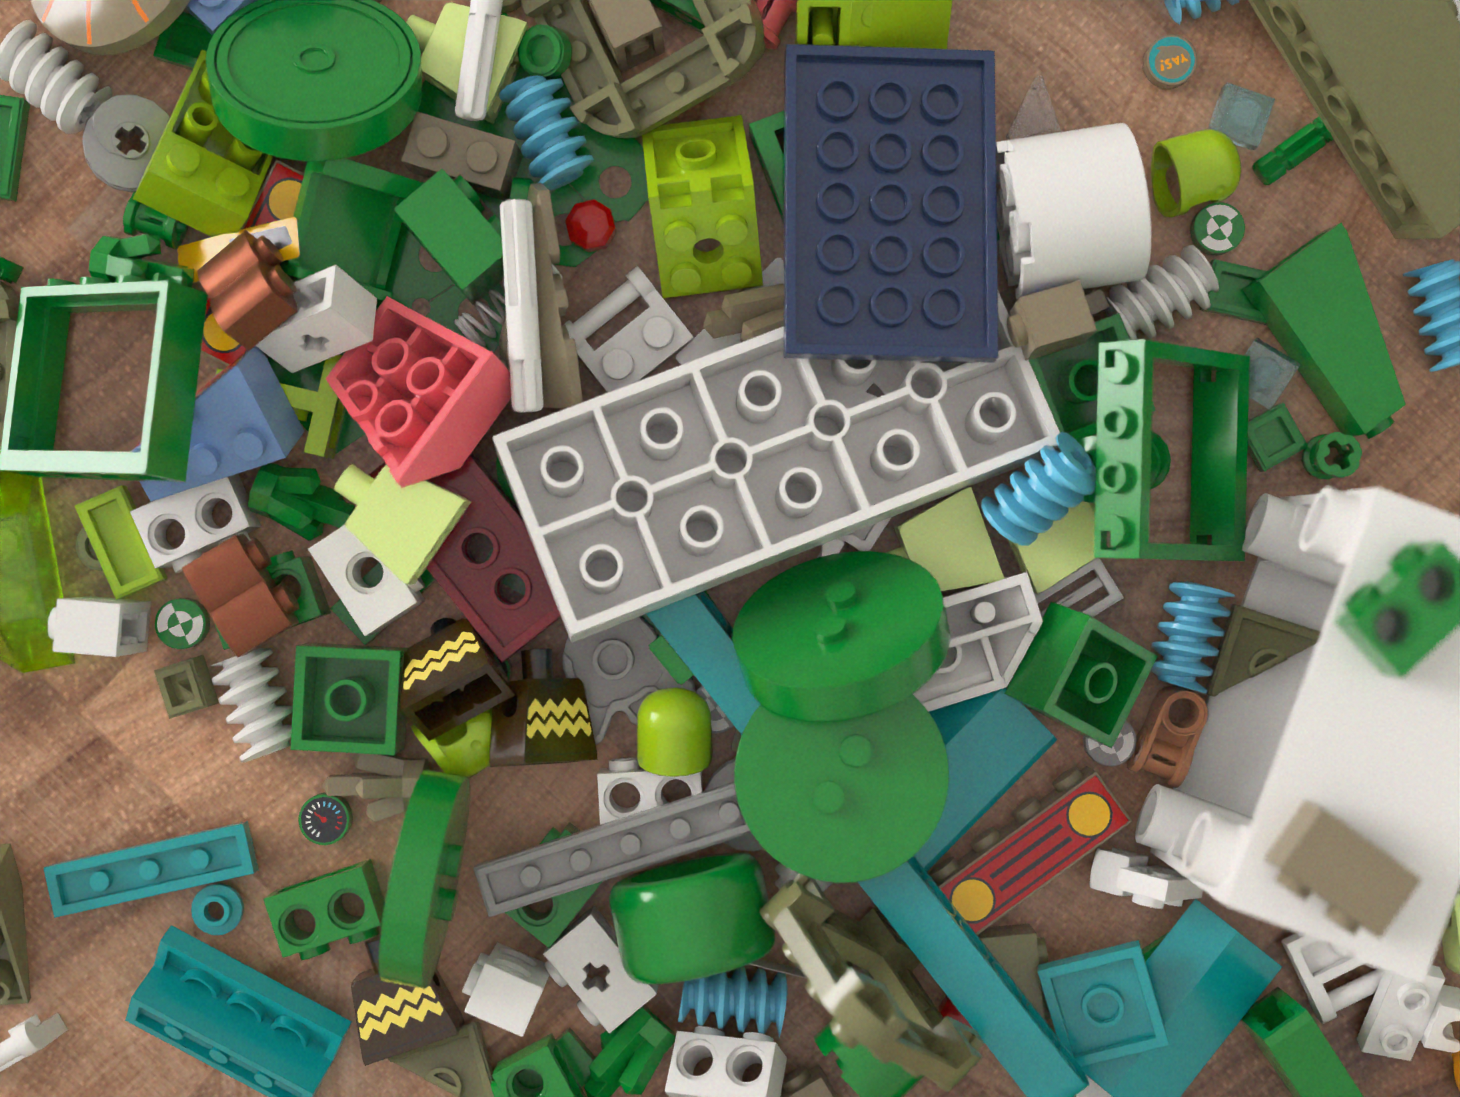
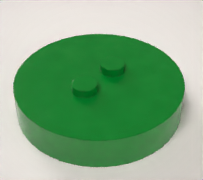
[206,0,422,161]
[733,551,950,721]
[734,694,949,883]
[379,769,470,989]

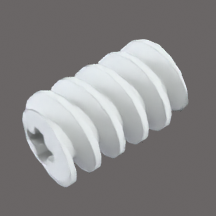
[0,20,112,134]
[1104,245,1219,340]
[211,648,293,762]

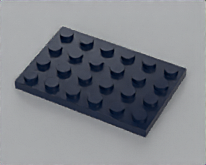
[784,44,998,363]

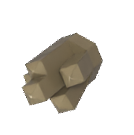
[704,283,784,342]
[323,753,430,822]

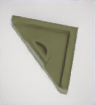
[1203,604,1322,697]
[388,1022,494,1097]

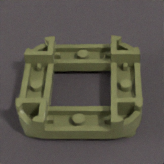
[521,0,765,138]
[759,874,984,1092]

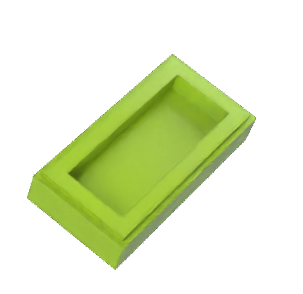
[75,485,168,600]

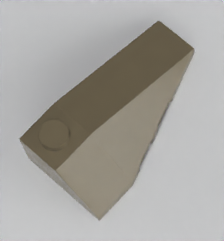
[499,183,583,409]

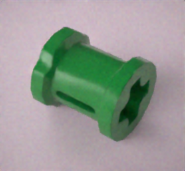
[123,191,188,249]
[1301,432,1362,480]

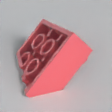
[325,297,511,488]

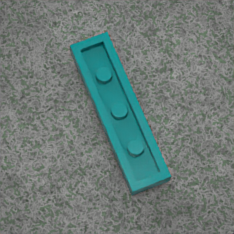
[43,821,259,918]

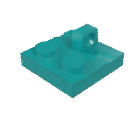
[1037,940,1169,1066]

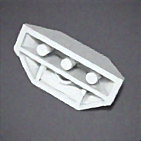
[913,572,1043,712]

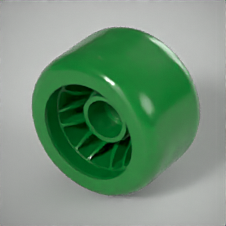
[609,853,776,984]

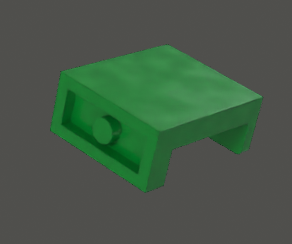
[281,158,424,301]

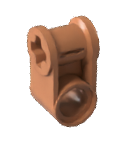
[1127,685,1208,788]

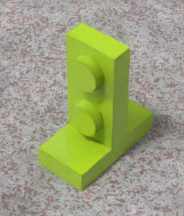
[215,354,346,459]

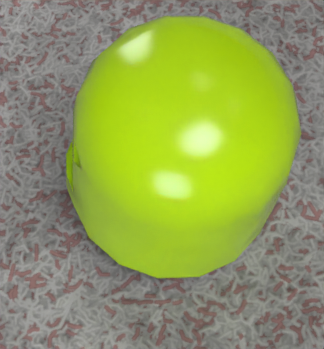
[1151,129,1241,217]
[637,687,713,777]
[411,707,493,778]

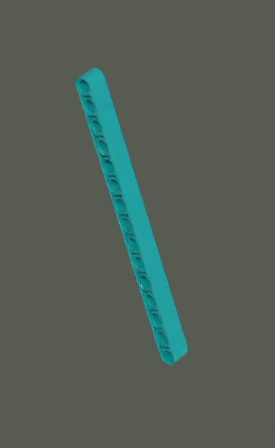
[646,591,1090,1097]

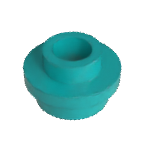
[191,883,244,935]

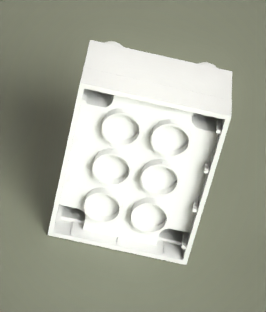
[1135,487,1460,985]

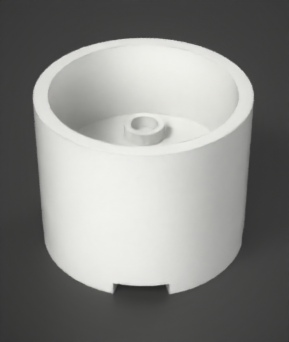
[996,123,1151,299]

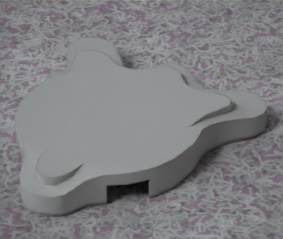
[562,616,696,745]

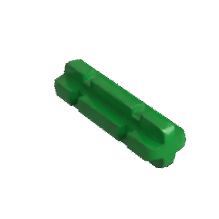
[1252,116,1333,185]

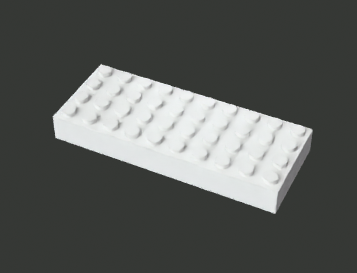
[492,291,1060,643]

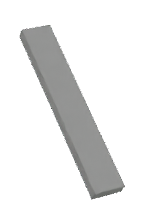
[473,782,751,917]

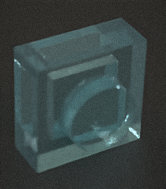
[1208,83,1275,151]
[1245,338,1301,410]

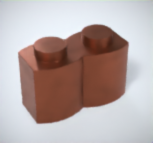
[198,230,298,351]
[182,534,299,657]

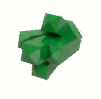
[88,234,194,288]
[248,463,356,541]
[584,1005,676,1097]

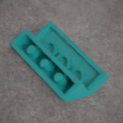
[914,688,1058,871]
[1081,899,1282,1097]
[125,925,352,1097]

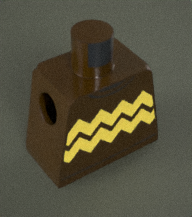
[401,618,515,741]
[489,648,598,767]
[351,935,464,1066]

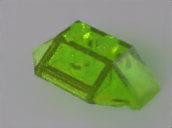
[0,471,75,673]

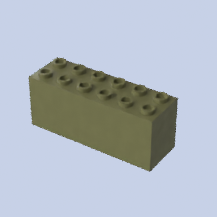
[1248,0,1460,239]

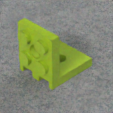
[642,115,763,298]

